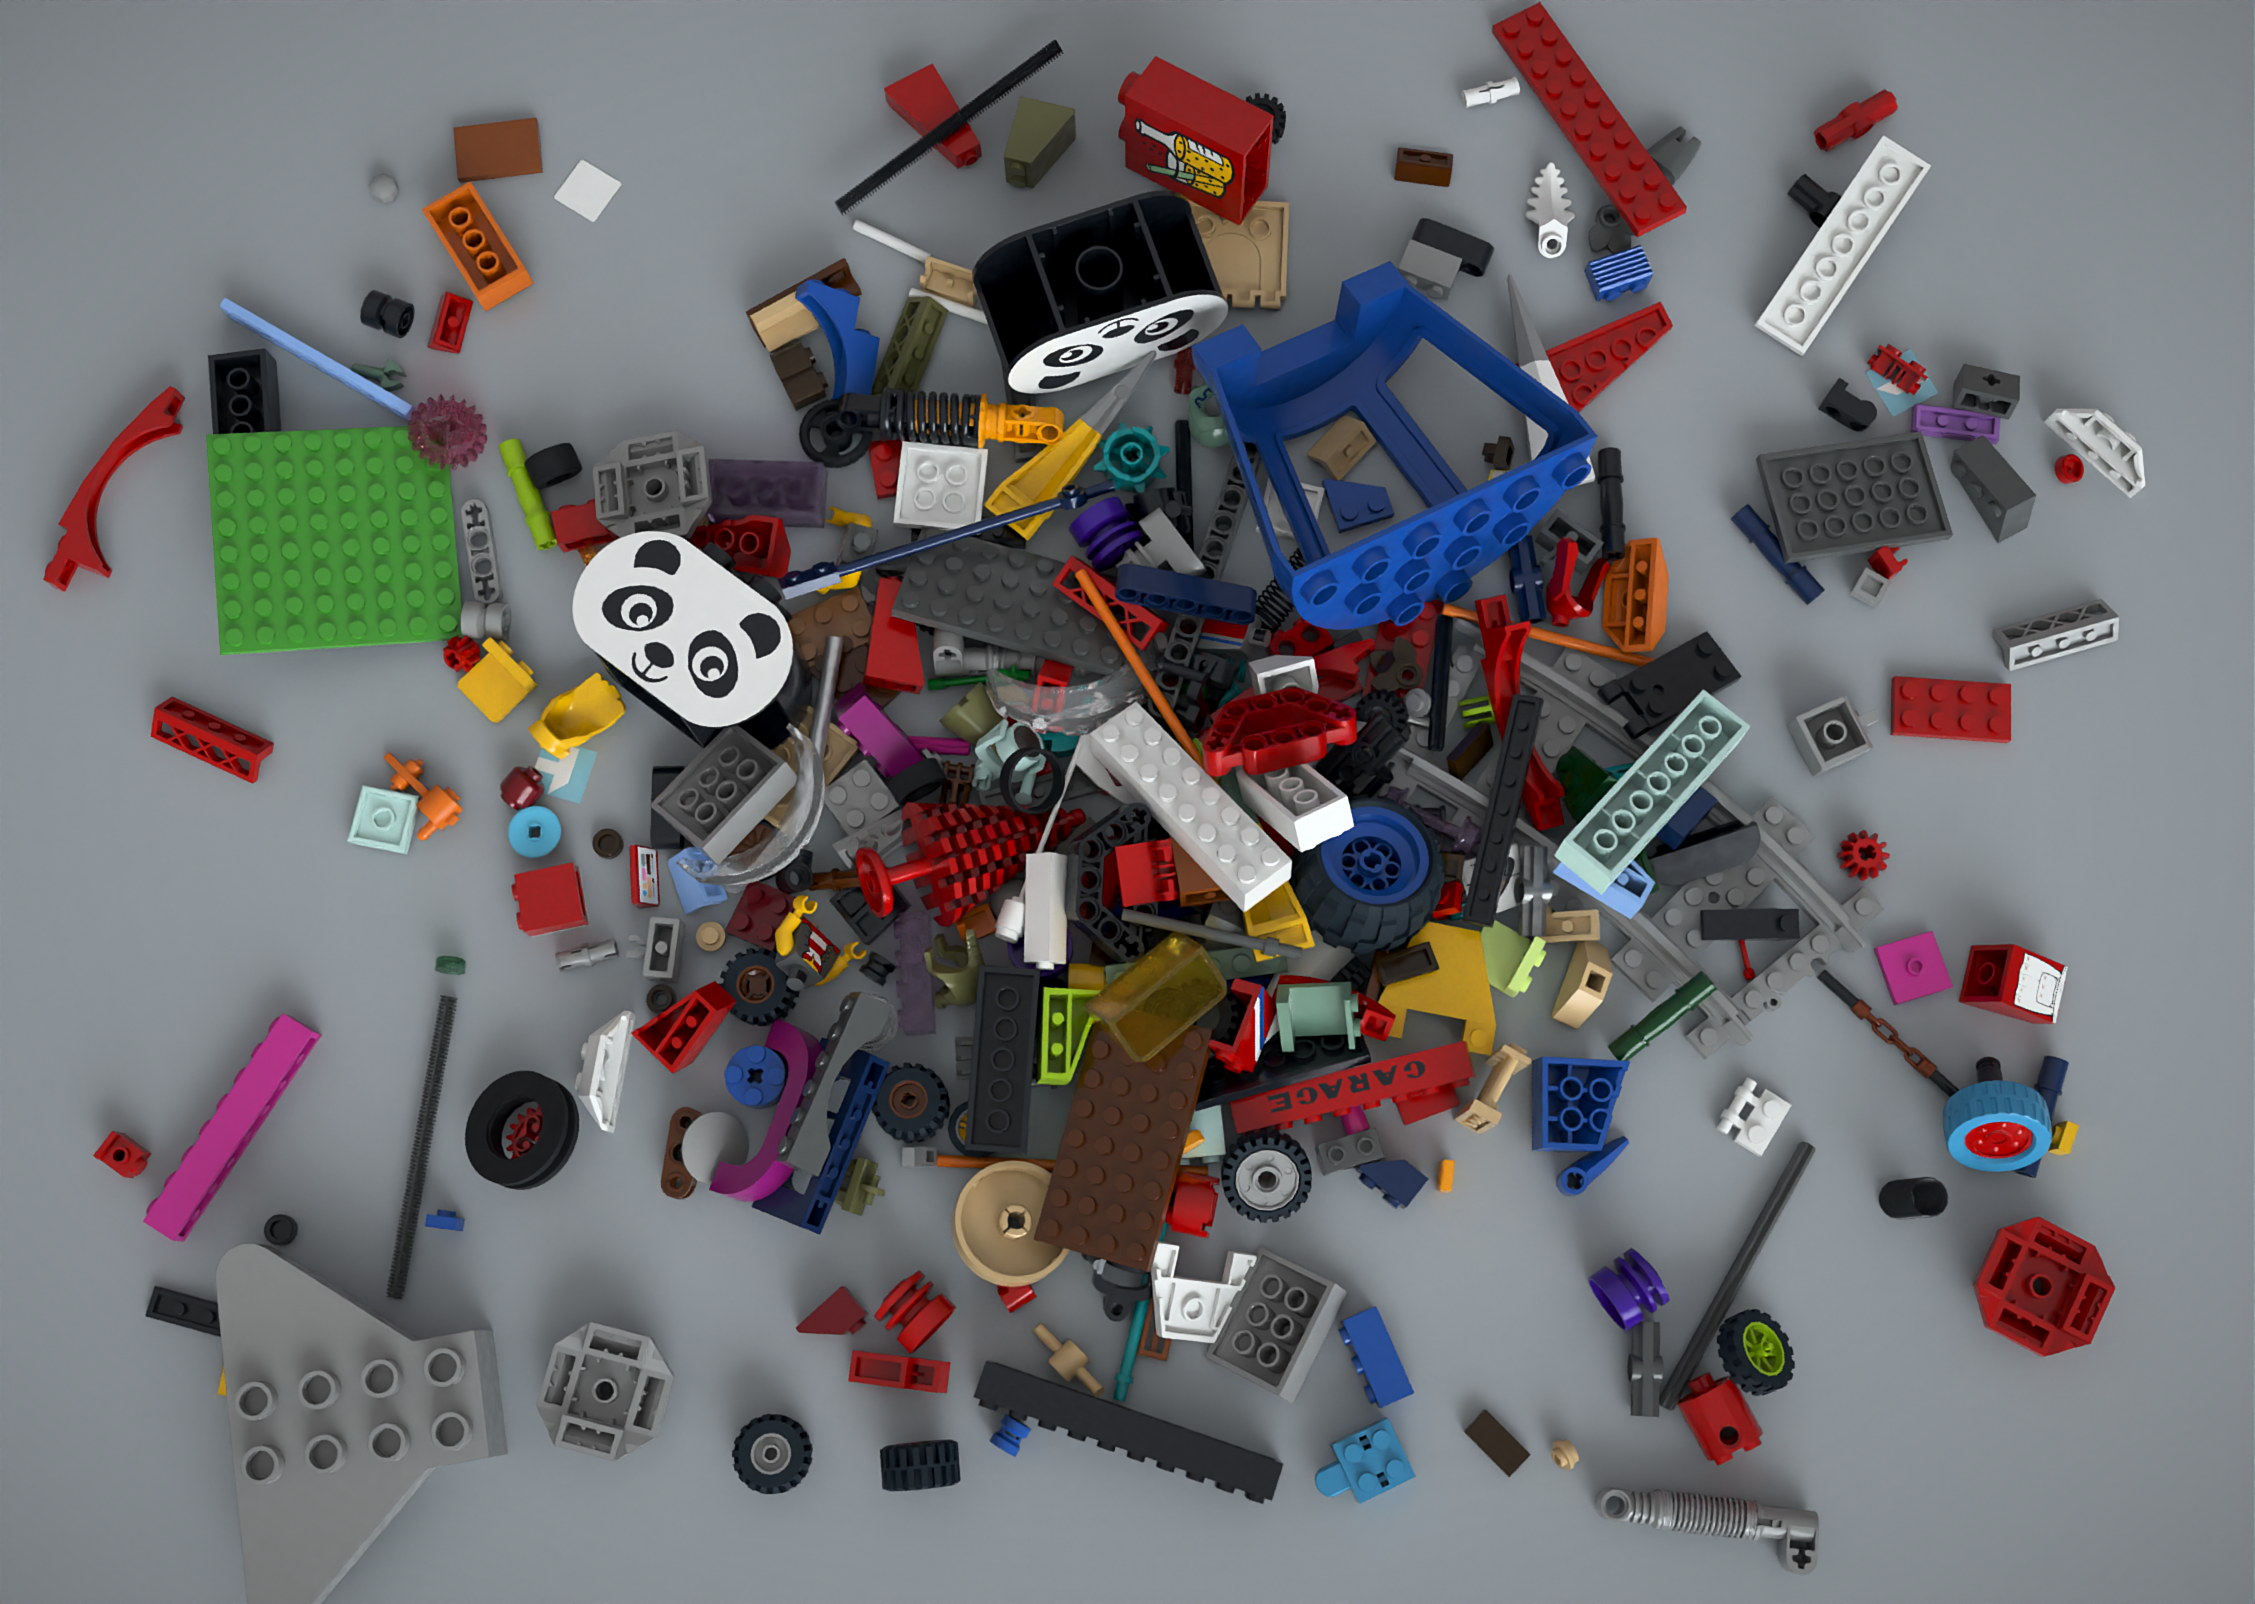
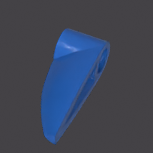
[1556,1136,1629,1196]

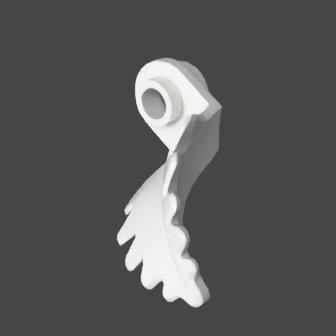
[1526,162,1575,258]

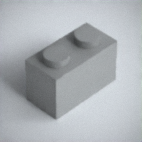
[1398,239,1462,299]

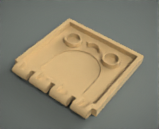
[1188,200,1289,309]

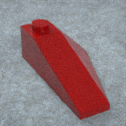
[685,514,791,578]

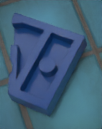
[1322,479,1394,533]

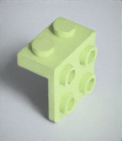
[1480,920,1547,998]

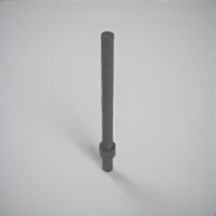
[1121,908,1303,959]

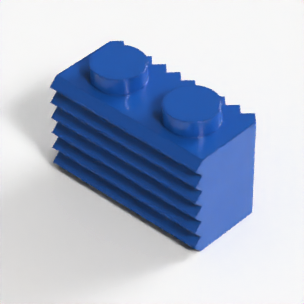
[1584,245,1653,301]

